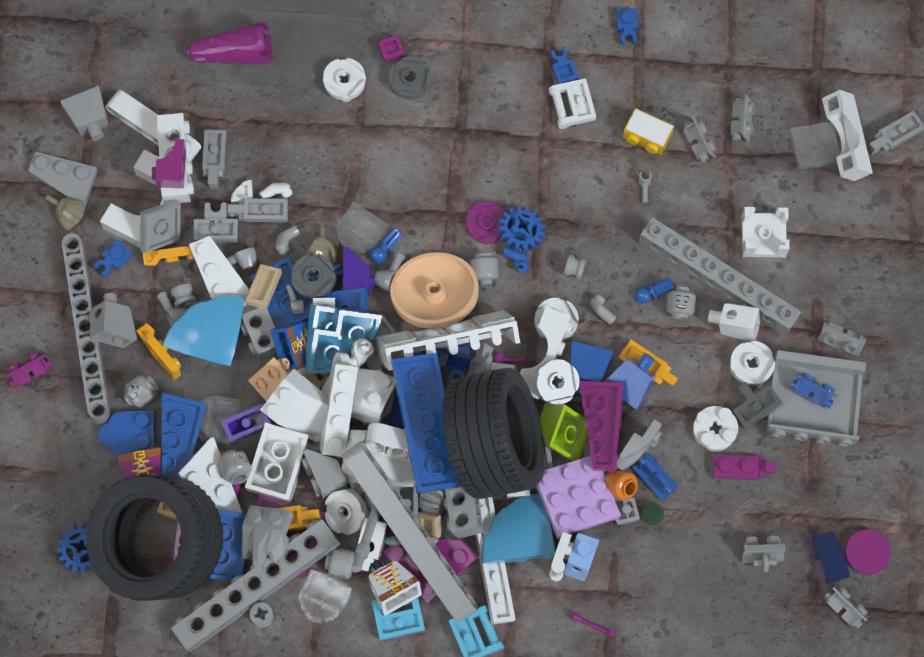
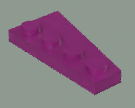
[579,381,624,472]

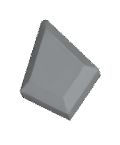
[614,497,640,525]

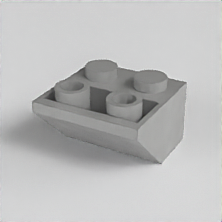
[301,449,348,501]

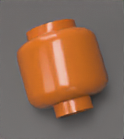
[605,468,638,500]

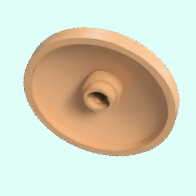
[390,252,479,329]

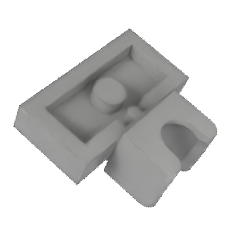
[193,202,238,243]

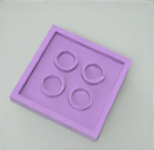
[536,456,621,539]

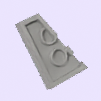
[28,151,98,207]

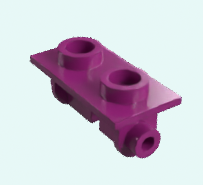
[5,351,53,388]

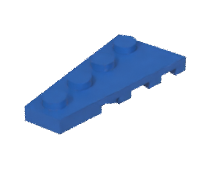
[162,393,206,477]

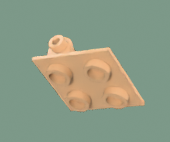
[248,358,290,401]

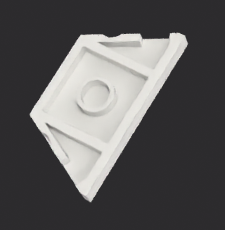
[177,437,242,513]

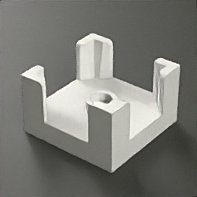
[741,207,790,258]

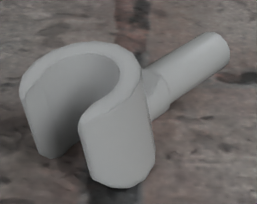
[638,172,652,203]
[286,285,304,314]

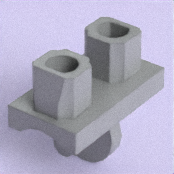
[742,536,786,572]

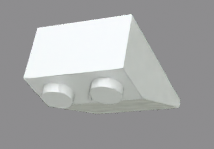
[321,368,396,424]
[260,369,329,443]
[245,423,309,503]
[342,430,414,487]

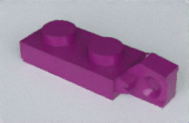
[713,455,776,480]

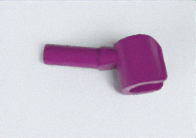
[492,353,523,364]

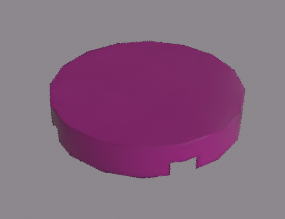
[466,201,509,244]
[845,530,891,576]

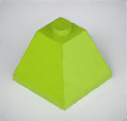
[539,403,588,462]

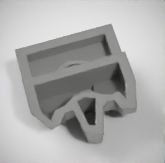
[618,419,662,470]
[242,505,293,568]

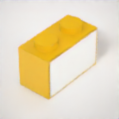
[623,108,674,155]

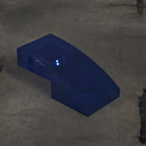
[811,531,851,584]

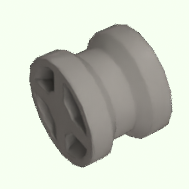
[564,254,586,280]
[170,284,197,308]
[250,602,274,628]

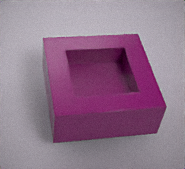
[378,35,405,63]

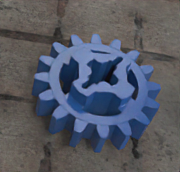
[497,206,545,253]
[56,523,95,574]

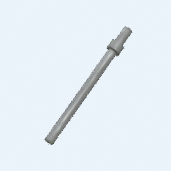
[352,504,380,572]

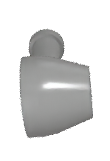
[226,247,256,270]
[374,253,405,292]
[157,292,186,326]

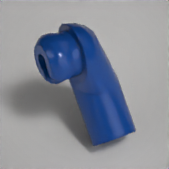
[502,247,529,273]

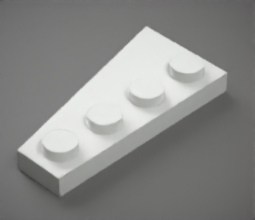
[189,236,258,319]

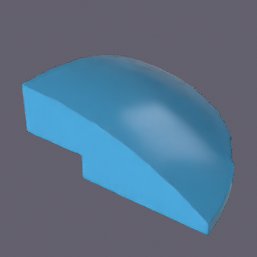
[162,295,244,366]
[306,303,382,374]
[482,493,555,564]

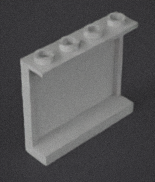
[766,350,866,447]

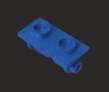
[790,372,838,409]
[632,453,679,501]

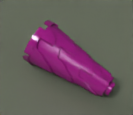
[187,22,273,65]

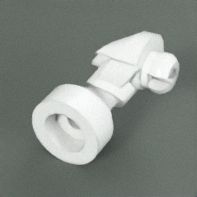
[333,339,374,368]

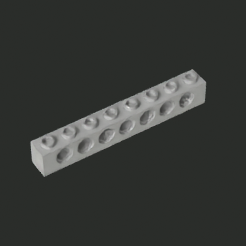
[638,217,801,337]
[171,519,341,652]

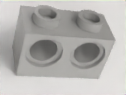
[240,308,277,360]
[443,487,484,539]

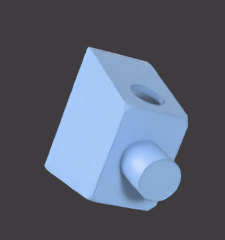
[563,533,599,582]

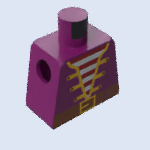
[117,446,162,478]

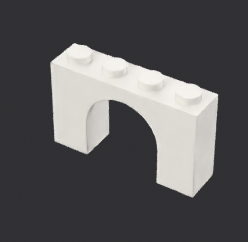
[100,150,192,248]

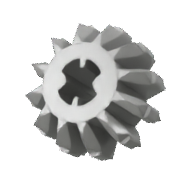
[418,489,446,515]

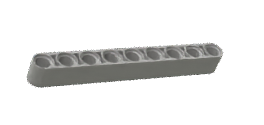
[62,233,111,424]
[341,441,478,622]

